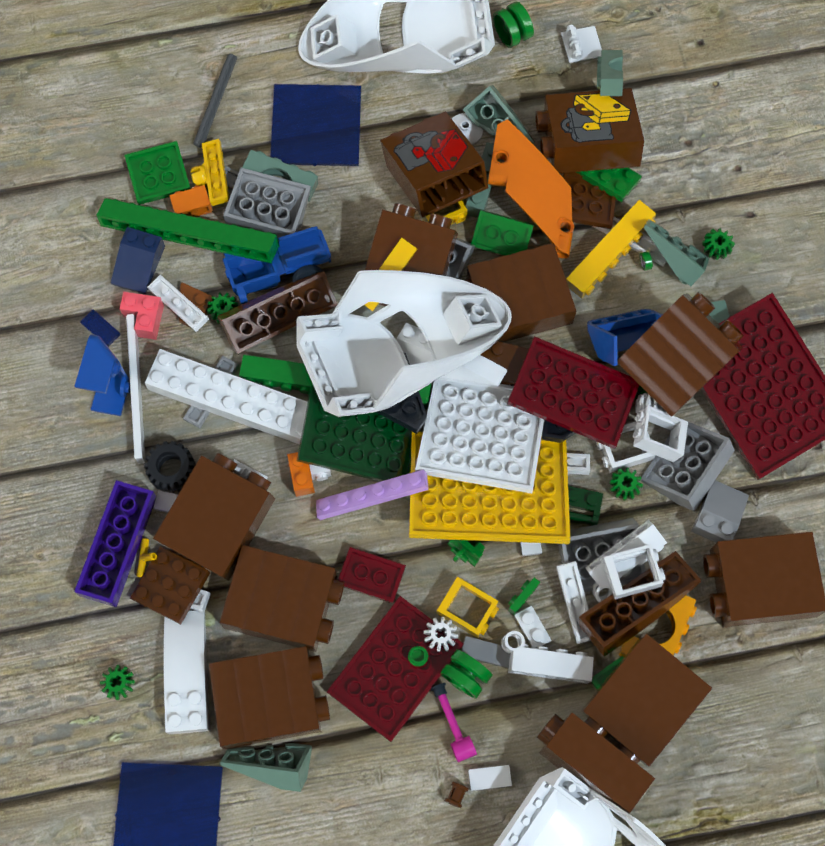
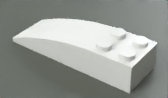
[164,610,210,735]

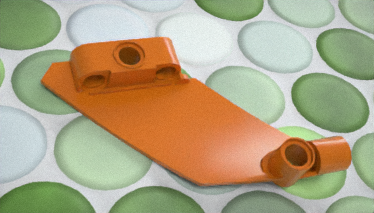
[488,119,574,259]

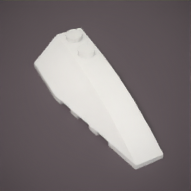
[396,323,507,387]

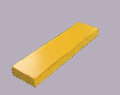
[365,238,418,311]

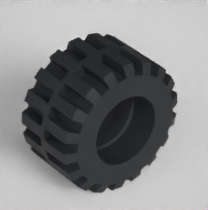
[144,441,196,493]

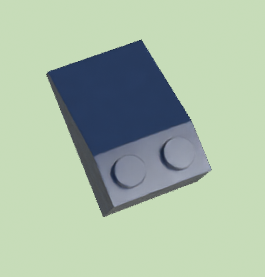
[111,227,165,295]

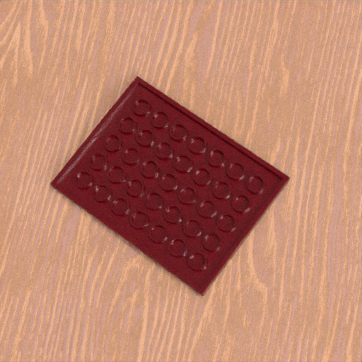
[701,292,825,480]

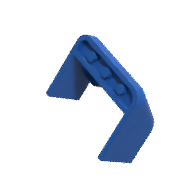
[587,309,663,366]
[74,334,131,417]

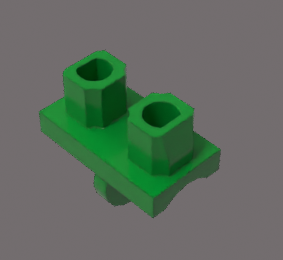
[448,540,485,567]

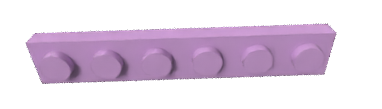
[316,469,429,520]

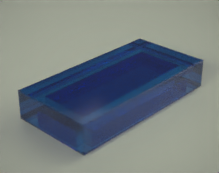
[80,309,121,347]

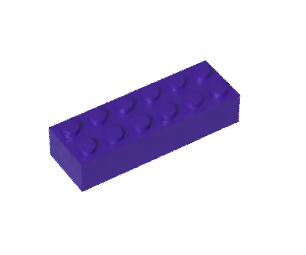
[74,480,157,608]

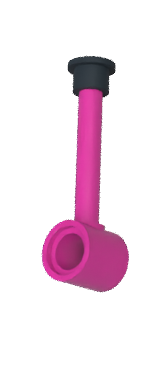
[431,683,477,763]

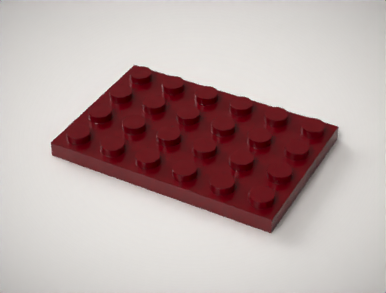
[507,336,639,449]
[327,596,464,742]

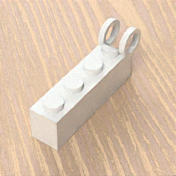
[585,520,667,603]
[501,631,594,684]

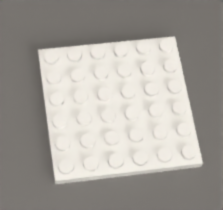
[415,378,544,494]

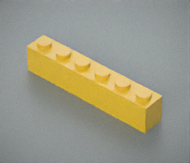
[566,200,656,298]

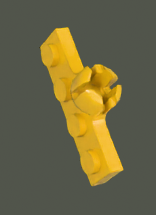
[191,139,229,206]

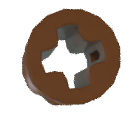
[444,782,469,809]

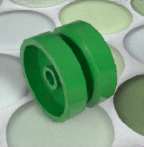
[493,1,534,48]
[440,649,493,699]

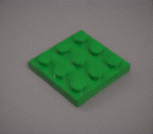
[124,141,191,205]

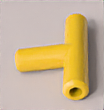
[136,538,157,578]

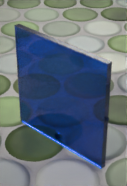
[270,84,361,166]
[113,762,223,846]

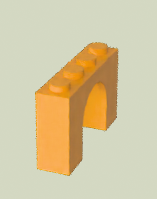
[619,595,697,657]

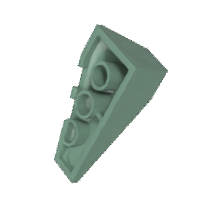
[462,85,535,144]
[644,219,710,287]
[220,743,312,792]

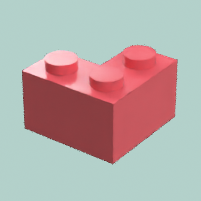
[120,292,164,340]

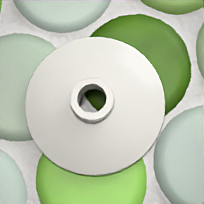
[452,113,483,145]

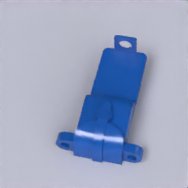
[223,226,331,304]

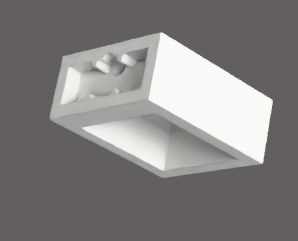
[633,405,688,462]
[596,421,656,473]
[603,544,665,599]

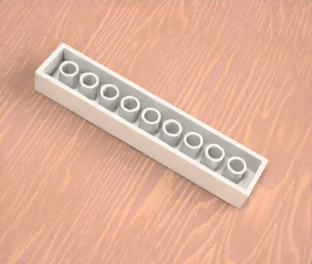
[145,349,308,445]

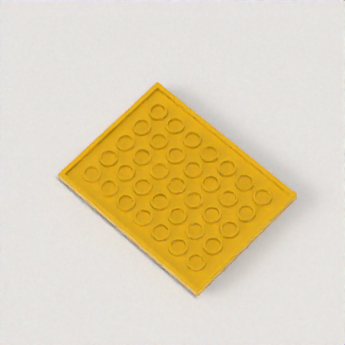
[409,432,570,544]

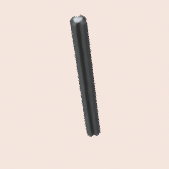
[193,54,237,148]

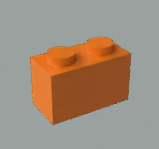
[169,185,213,217]
[287,452,315,497]

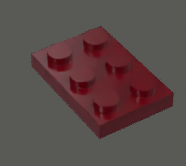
[338,547,406,604]

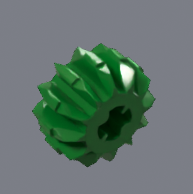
[702,227,735,260]
[207,292,239,324]
[609,467,643,501]
[100,665,136,700]

